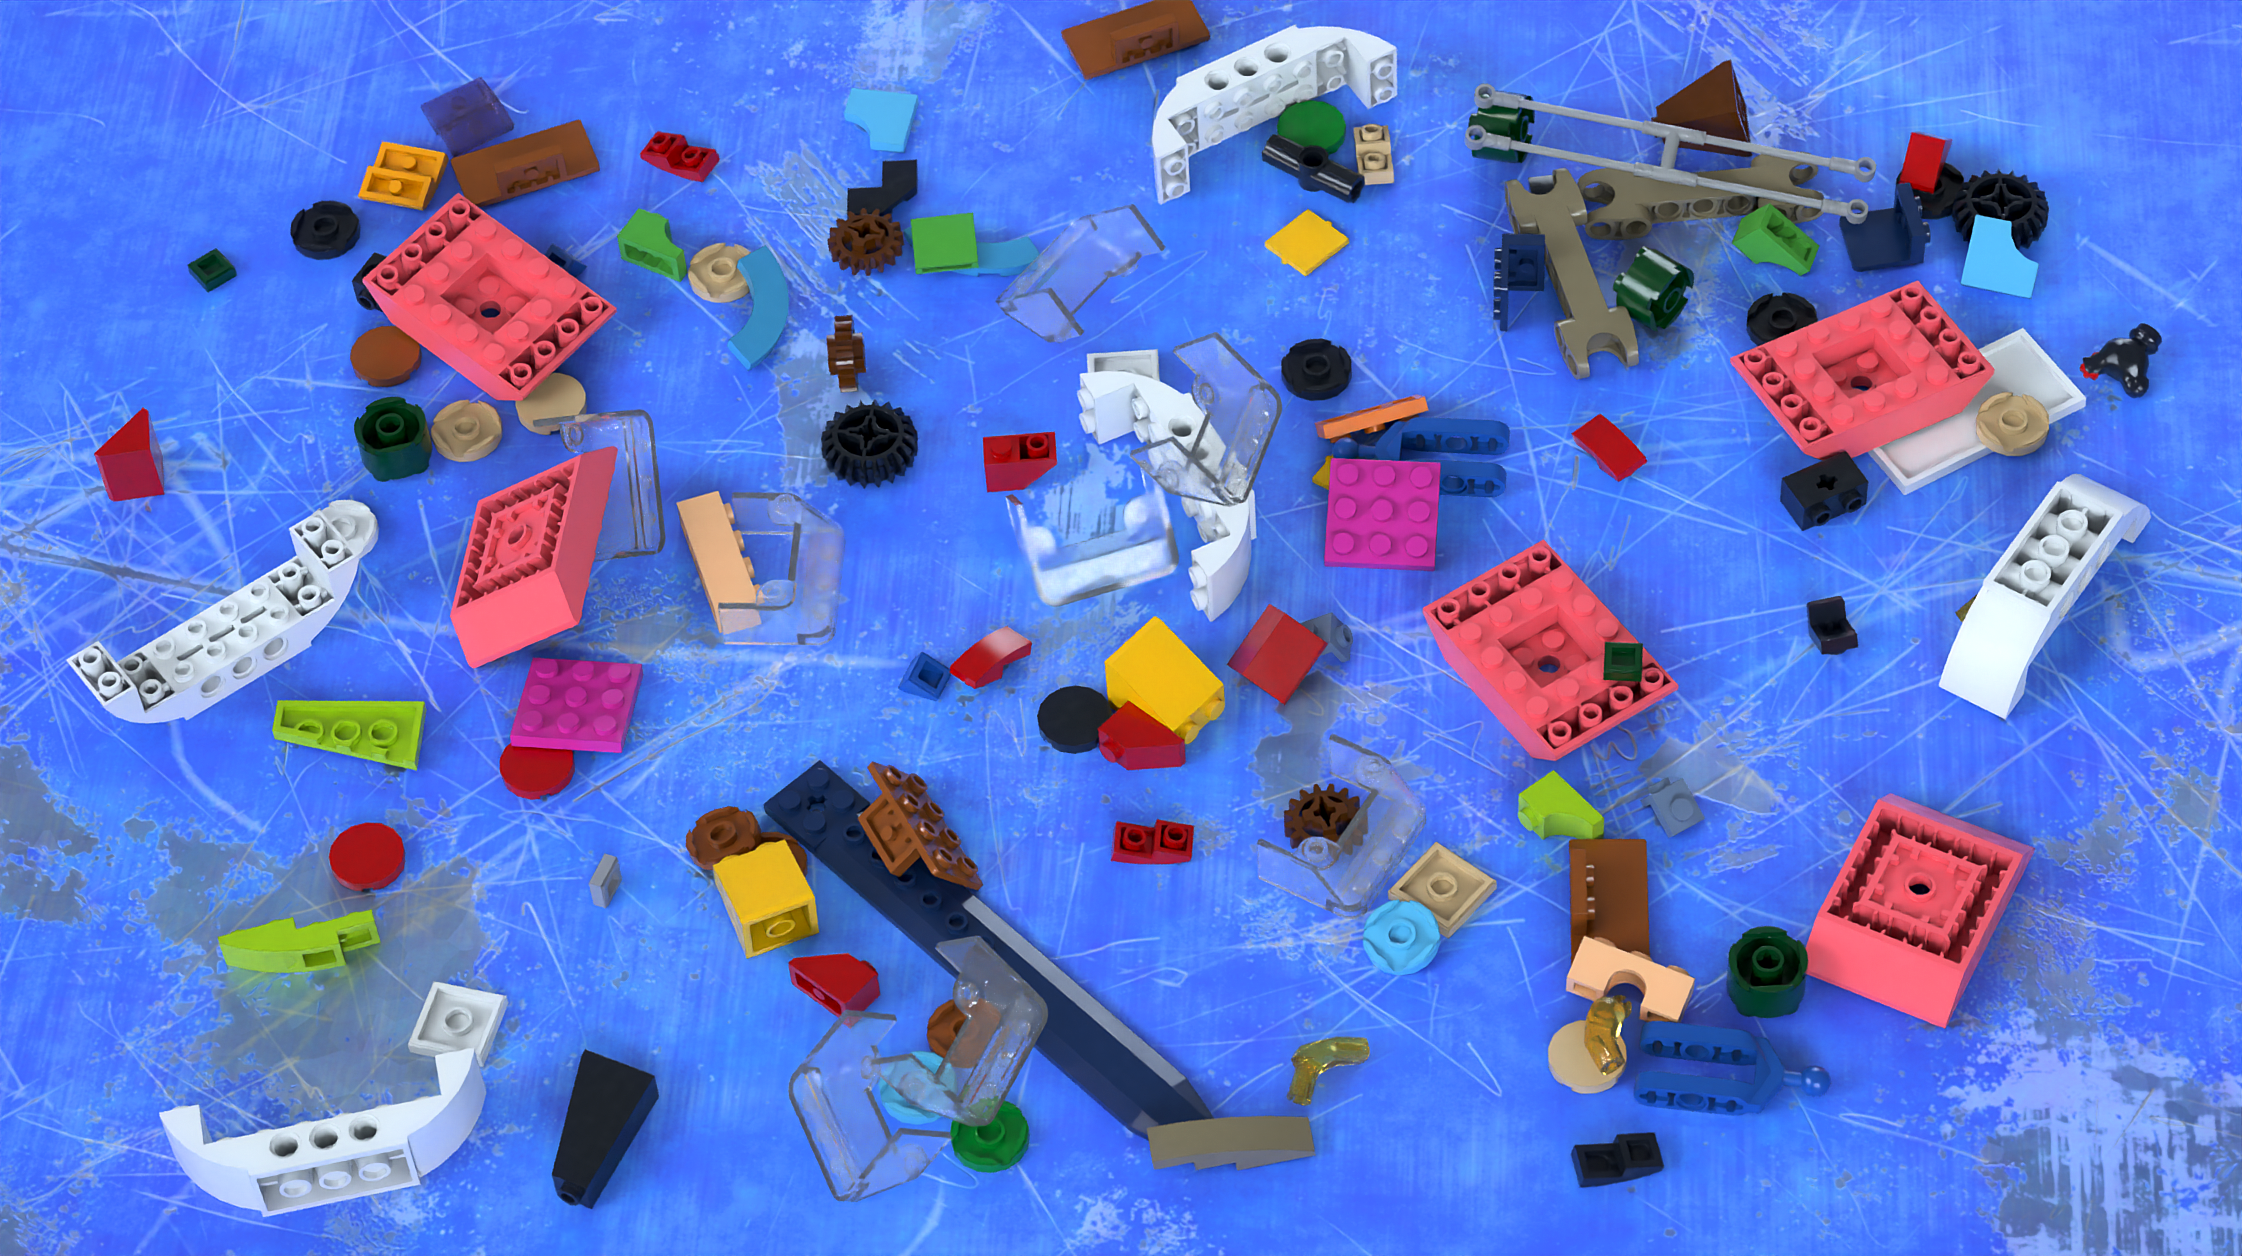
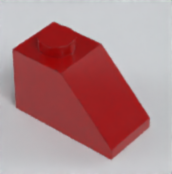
[1098,701,1186,770]
[788,953,880,1025]

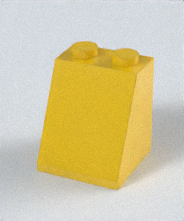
[1104,616,1225,744]
[713,839,819,959]

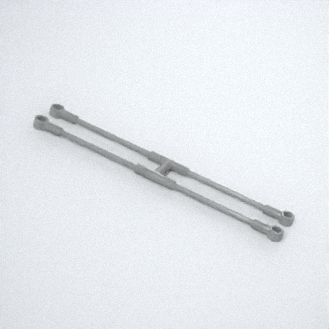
[1465,84,1876,224]

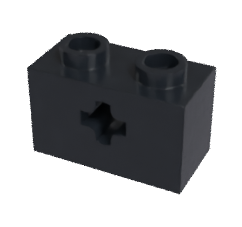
[1780,451,1868,531]

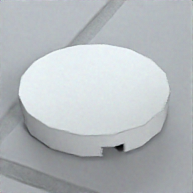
[313,500,379,559]

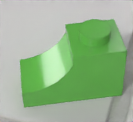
[1732,203,1819,276]
[617,208,687,282]

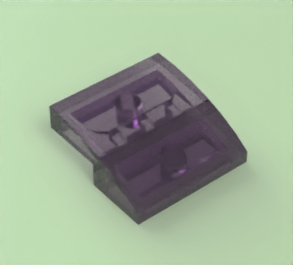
[421,77,514,158]

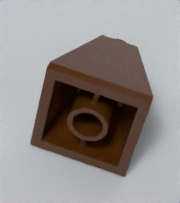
[1651,60,1752,157]

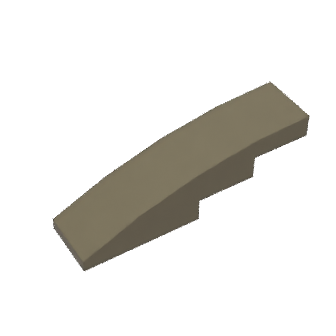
[1147,1116,1316,1171]

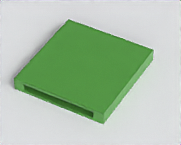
[911,212,979,274]

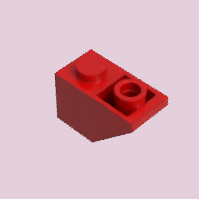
[983,431,1057,492]

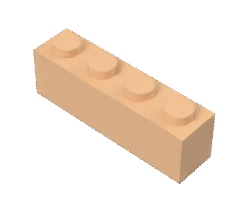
[676,491,765,633]

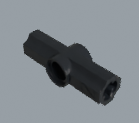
[1262,134,1365,203]

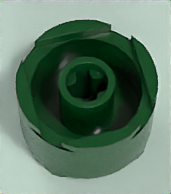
[1468,90,1535,163]
[1613,246,1694,331]
[354,397,432,482]
[1726,926,1808,1018]

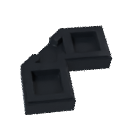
[847,160,918,218]

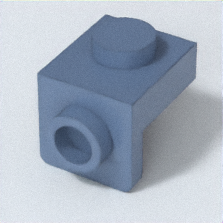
[1300,612,1353,663]
[1640,777,1705,838]

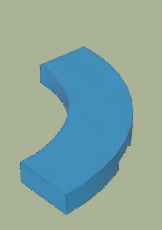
[903,227,1044,277]
[727,245,789,371]

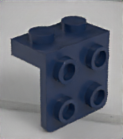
[1839,182,1931,272]
[1493,233,1545,331]

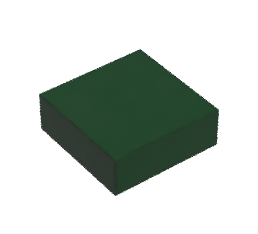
[187,248,237,292]
[1603,642,1643,682]

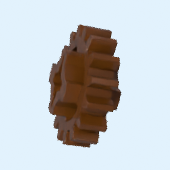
[827,208,904,276]
[827,315,866,393]
[1284,784,1366,861]

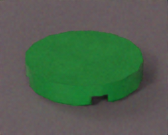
[1277,100,1346,155]
[950,1098,1030,1173]

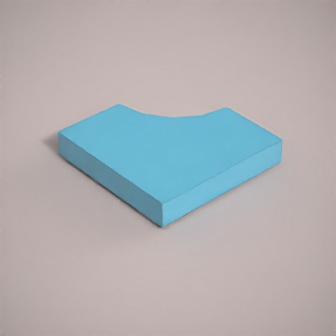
[844,88,919,153]
[1961,215,2039,299]

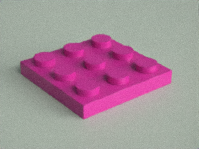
[1324,458,1441,571]
[510,657,643,753]

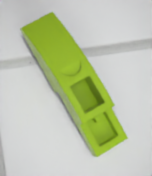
[218,909,381,973]

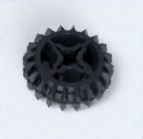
[1952,168,2049,250]
[821,399,918,489]

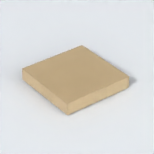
[1388,842,1497,939]

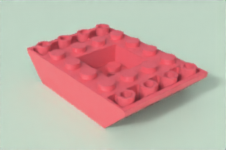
[363,193,617,401]
[1730,280,1994,461]
[450,446,618,669]
[1423,539,1678,761]
[1805,793,2035,1029]

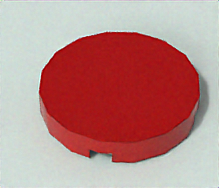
[500,743,575,800]
[329,822,406,892]

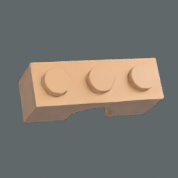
[1566,936,1695,1023]

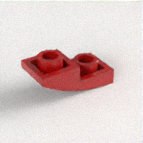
[640,131,720,182]
[1571,414,1647,482]
[950,626,1032,689]
[1111,819,1194,865]

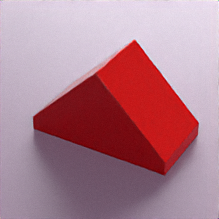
[1899,131,1952,193]

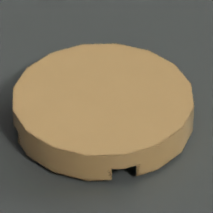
[688,243,751,303]
[515,373,587,435]
[1976,392,2049,456]
[431,400,503,462]
[1548,1020,1627,1094]

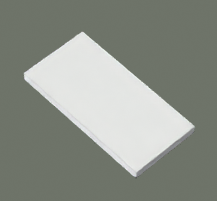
[1868,328,2086,496]

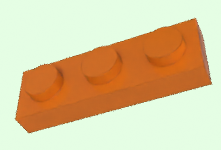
[1315,394,1429,443]

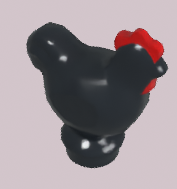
[2079,323,2162,398]

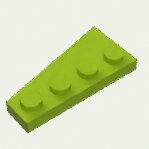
[272,700,427,771]

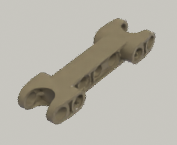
[1577,152,1824,240]
[1504,167,1639,380]

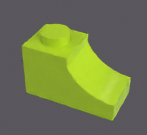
[1518,770,1604,840]

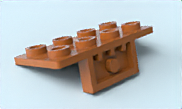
[1061,0,1210,80]
[451,120,600,208]
[857,761,983,890]
[1569,839,1650,966]

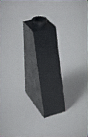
[552,1049,659,1209]

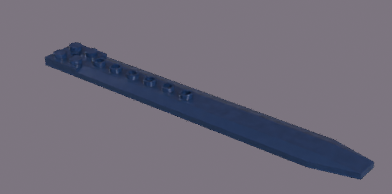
[764,760,1214,1164]

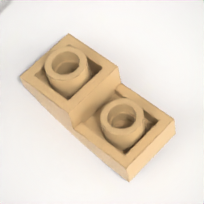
[1354,124,1394,185]

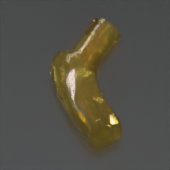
[1584,995,1632,1075]
[1286,1036,1370,1105]

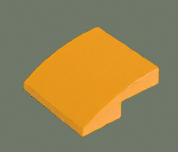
[358,141,449,211]

